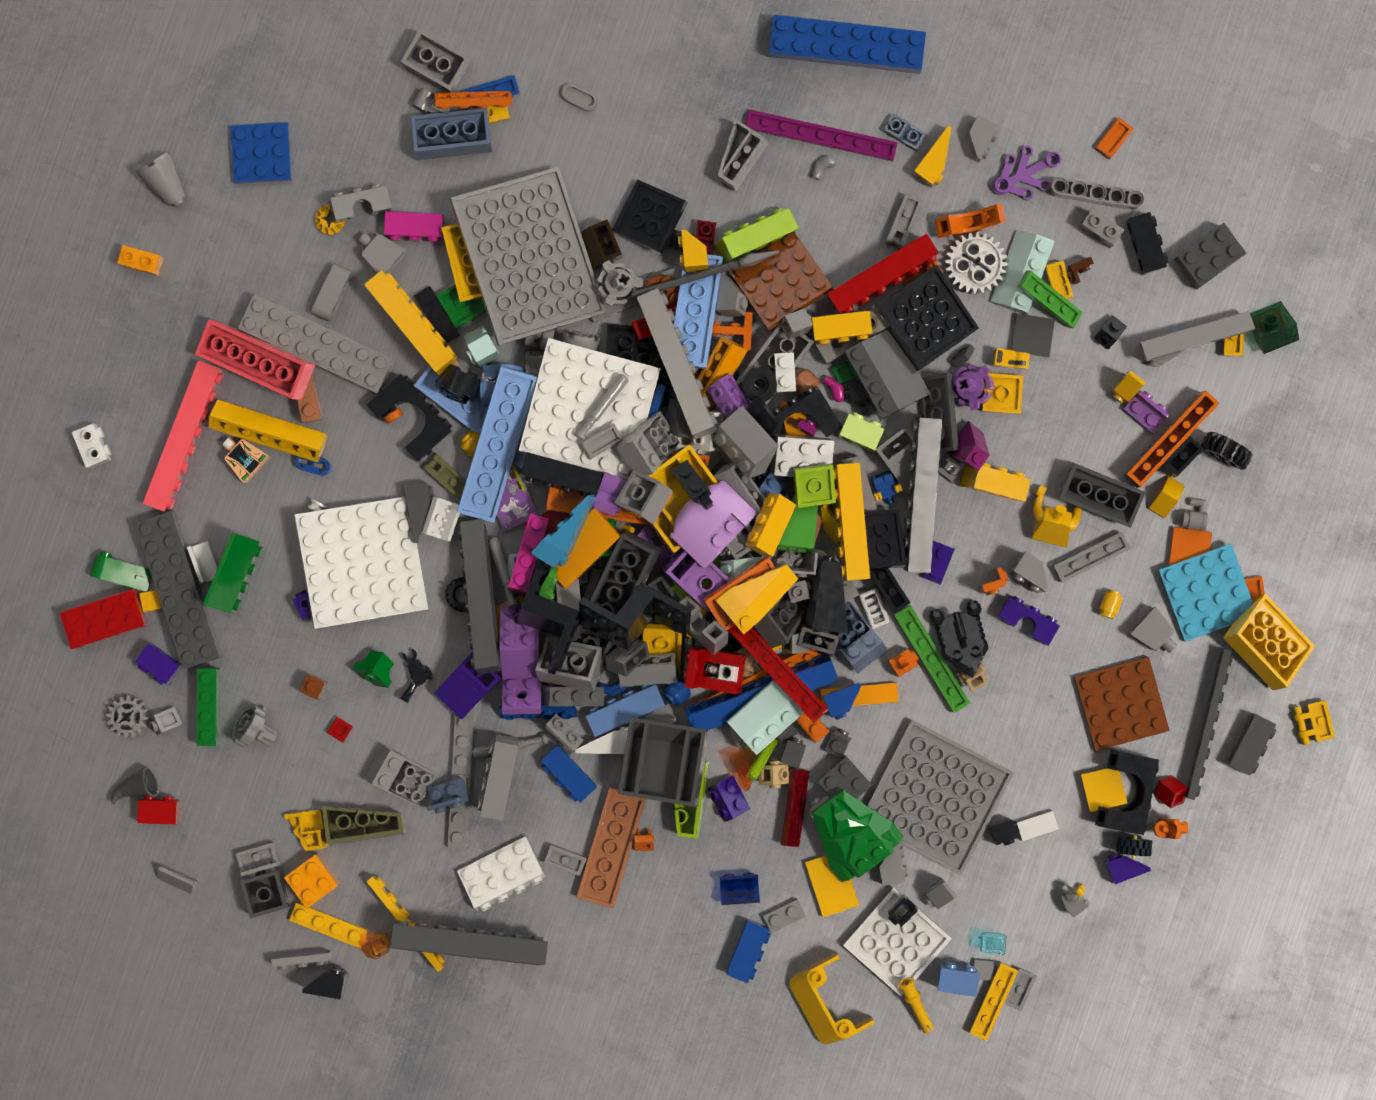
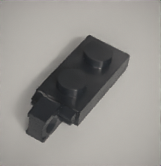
[671,460,713,510]

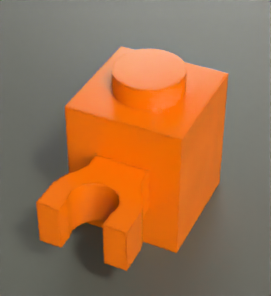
[888,649,919,677]

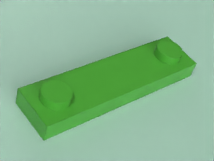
[1017,270,1082,328]

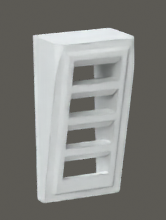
[858,585,890,629]

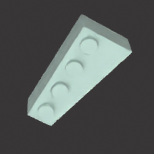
[464,325,502,369]

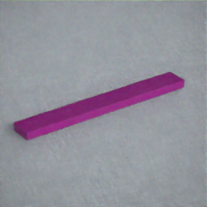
[745,109,898,162]

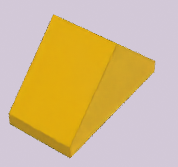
[1148,476,1185,519]

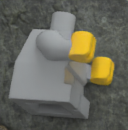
[1060,884,1090,918]

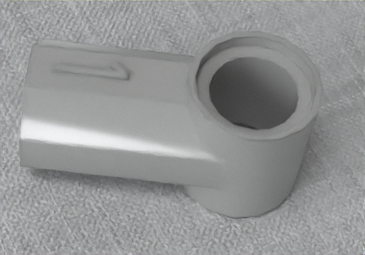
[412,88,453,114]

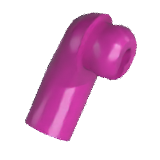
[823,376,845,402]

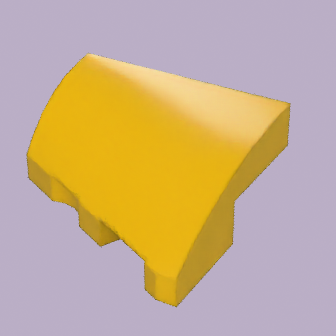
[284,809,329,851]

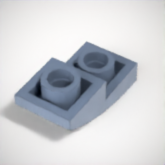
[883,113,927,152]

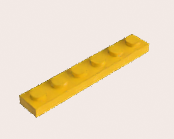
[366,875,446,972]

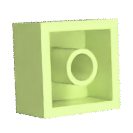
[838,412,884,453]

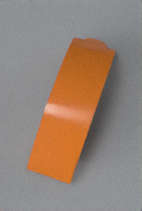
[935,204,1006,238]

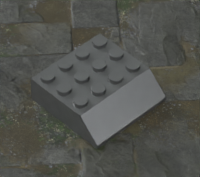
[618,717,707,807]

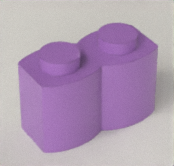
[592,472,627,517]

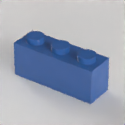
[541,745,598,803]
[726,919,771,983]

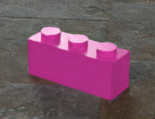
[384,212,444,243]

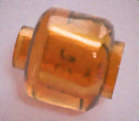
[362,931,390,960]

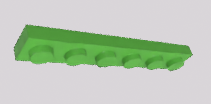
[894,605,970,713]

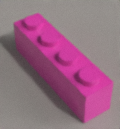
[507,513,549,595]

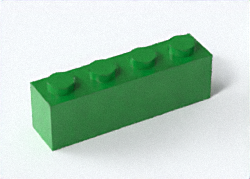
[196,668,220,746]

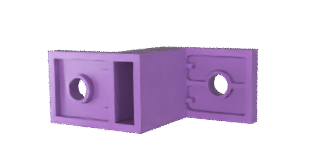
[637,525,731,611]
[500,605,542,715]

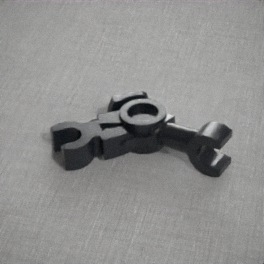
[400,649,432,703]

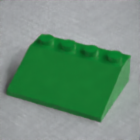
[203,532,263,614]

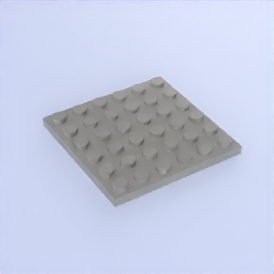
[867,720,1014,875]

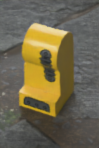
[992,348,1030,370]

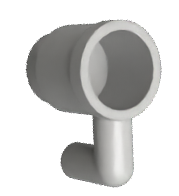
[1181,498,1208,531]

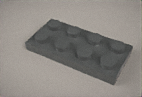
[920,373,959,453]

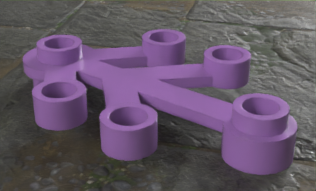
[992,146,1061,200]

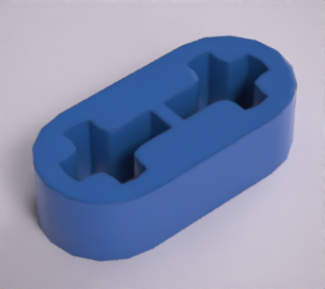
[295,456,332,476]

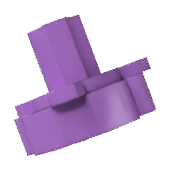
[952,364,995,410]

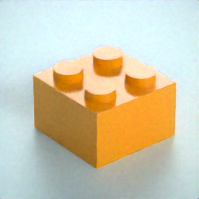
[284,853,340,909]

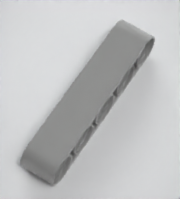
[1049,177,1144,210]

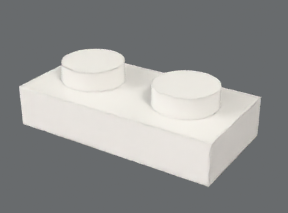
[774,352,796,393]

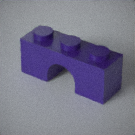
[997,596,1060,646]

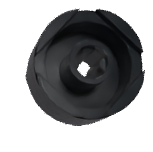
[437,364,481,405]

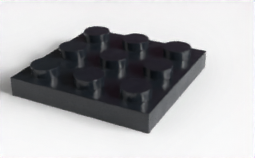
[612,179,688,254]

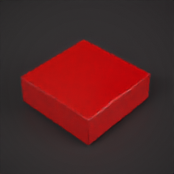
[327,716,354,743]

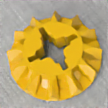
[314,204,345,235]

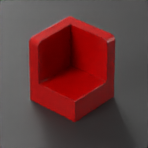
[1155,776,1188,809]

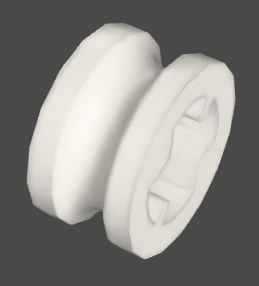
[307,499,327,511]

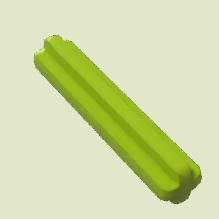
[747,737,779,781]

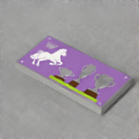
[497,462,539,531]

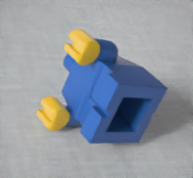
[871,470,903,505]

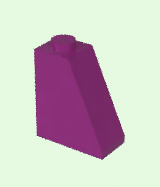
[946,421,990,471]

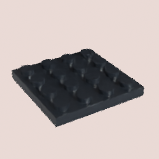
[875,265,979,371]

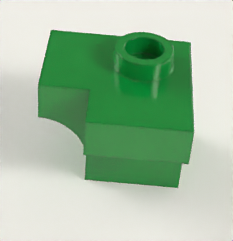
[353,651,394,688]

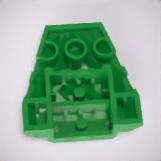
[812,789,903,882]

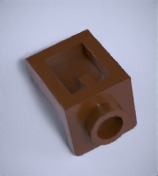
[1067,257,1094,284]

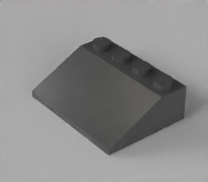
[843,329,931,421]

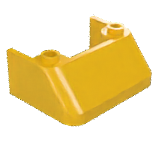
[789,952,875,1045]

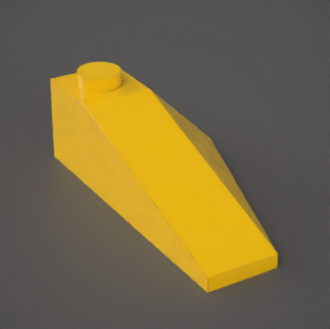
[715,564,798,634]

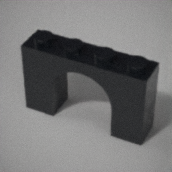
[366,374,453,463]
[771,386,843,437]
[1095,749,1159,835]

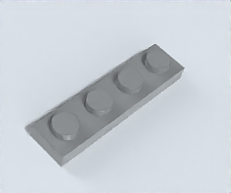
[1053,532,1131,583]

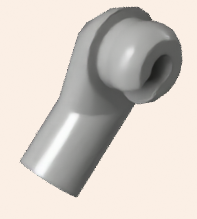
[812,155,836,180]

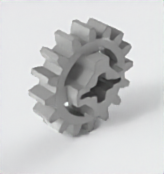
[106,696,149,738]

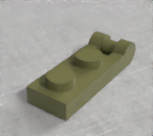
[422,453,466,501]

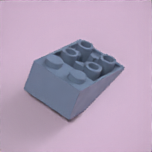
[826,602,888,674]

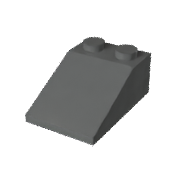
[754,591,808,648]

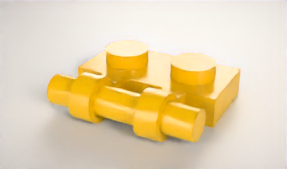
[1293,700,1335,745]

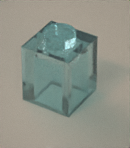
[977,931,1007,955]

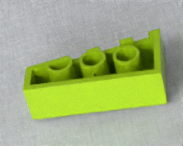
[714,208,799,264]
[674,761,709,839]

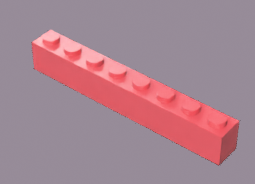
[143,360,224,512]

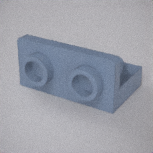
[427,778,469,814]

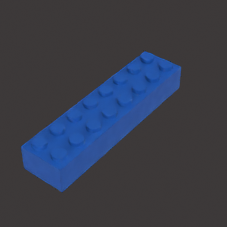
[769,15,926,74]

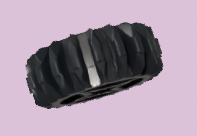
[1201,432,1253,470]

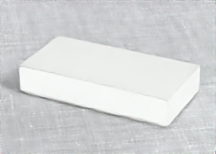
[1016,811,1059,841]

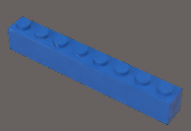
[684,655,838,732]

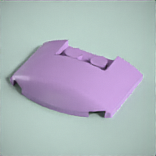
[670,481,757,569]

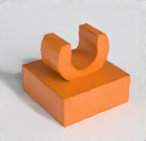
[634,829,654,851]

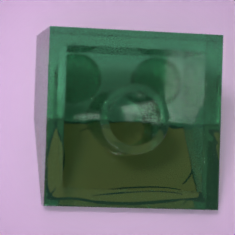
[1250,301,1299,354]

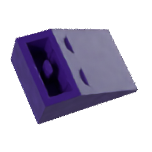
[434,652,502,719]

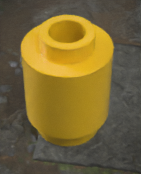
[1099,590,1123,619]

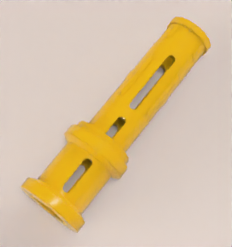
[898,977,934,1033]

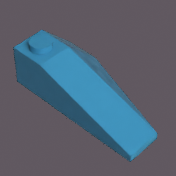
[531,494,596,568]

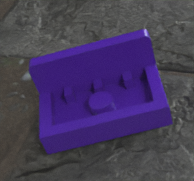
[707,775,750,822]

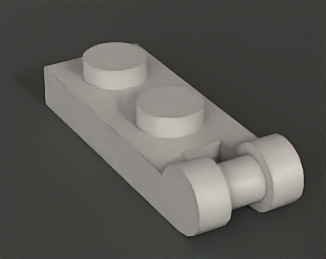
[885,193,923,249]

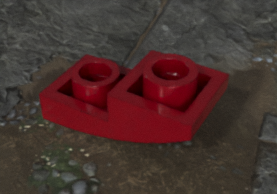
[695,220,717,255]

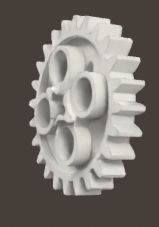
[945,232,1008,295]

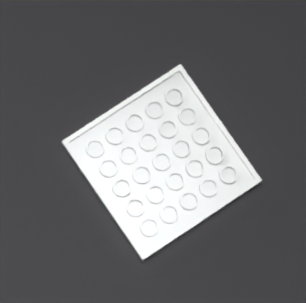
[518,338,660,480]
[294,496,428,629]

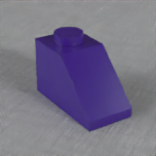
[1104,853,1151,884]

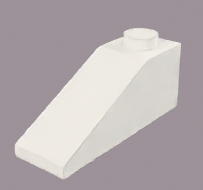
[575,726,629,754]

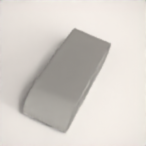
[311,264,353,322]

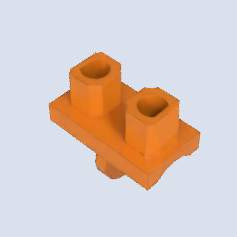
[1153,818,1188,839]

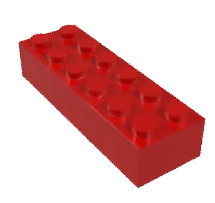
[827,233,939,314]

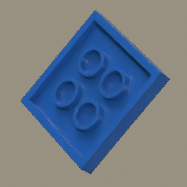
[230,122,292,184]

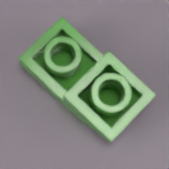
[539,567,558,601]

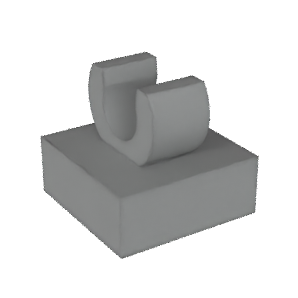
[938,456,964,482]

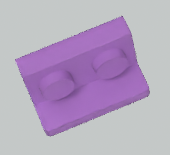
[707,373,750,419]
[1123,391,1169,434]

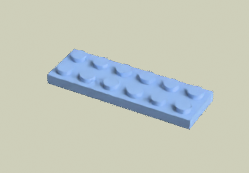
[674,254,723,369]

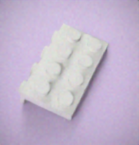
[457,836,546,912]

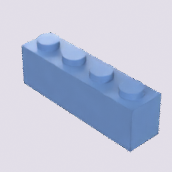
[586,684,665,737]

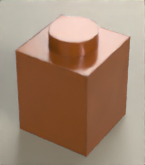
[300,674,328,700]

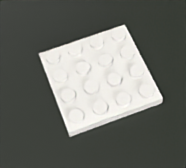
[843,887,952,996]

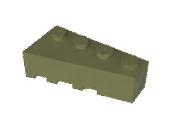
[322,806,406,845]

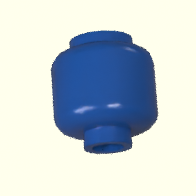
[663,678,691,706]

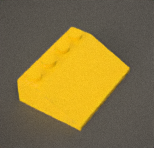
[441,224,482,302]
[1223,593,1315,690]

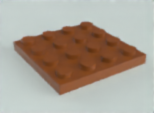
[729,232,834,331]
[1074,657,1170,751]

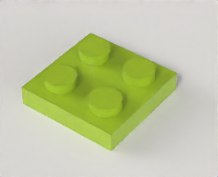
[794,464,836,508]

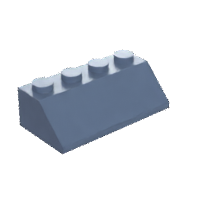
[411,108,493,160]

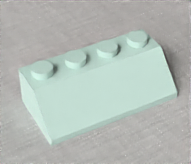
[990,230,1055,315]
[726,680,804,755]

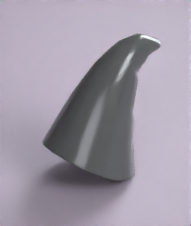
[111,767,159,804]

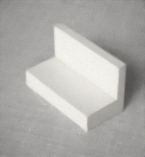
[187,541,218,584]

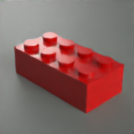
[60,589,149,649]

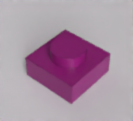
[796,419,818,437]

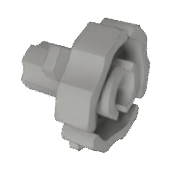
[595,260,643,307]
[232,705,277,747]

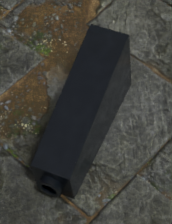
[805,555,848,633]

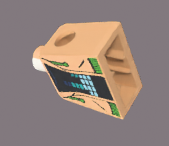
[222,437,270,483]

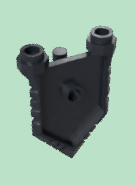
[929,601,989,679]

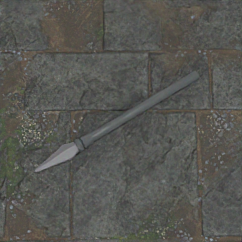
[631,251,779,299]

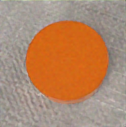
[384,408,403,424]

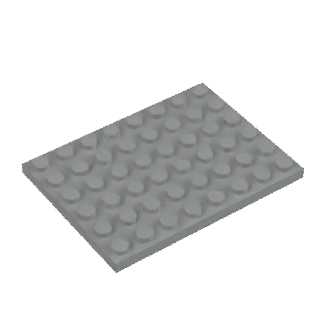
[450,167,607,346]

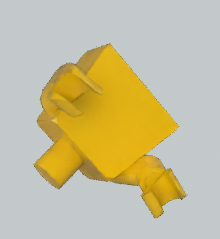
[1032,485,1082,548]

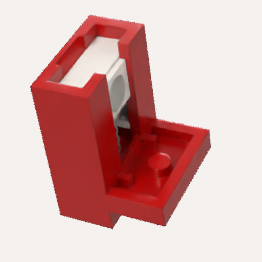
[683,646,746,694]

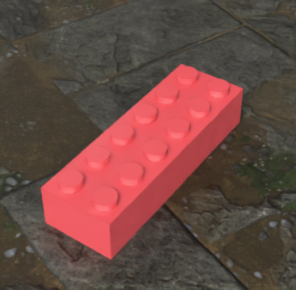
[195,319,316,400]

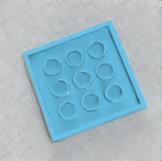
[1158,543,1253,642]

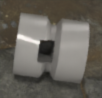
[525,329,556,350]

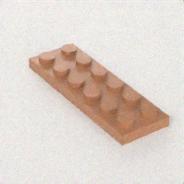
[576,787,646,909]

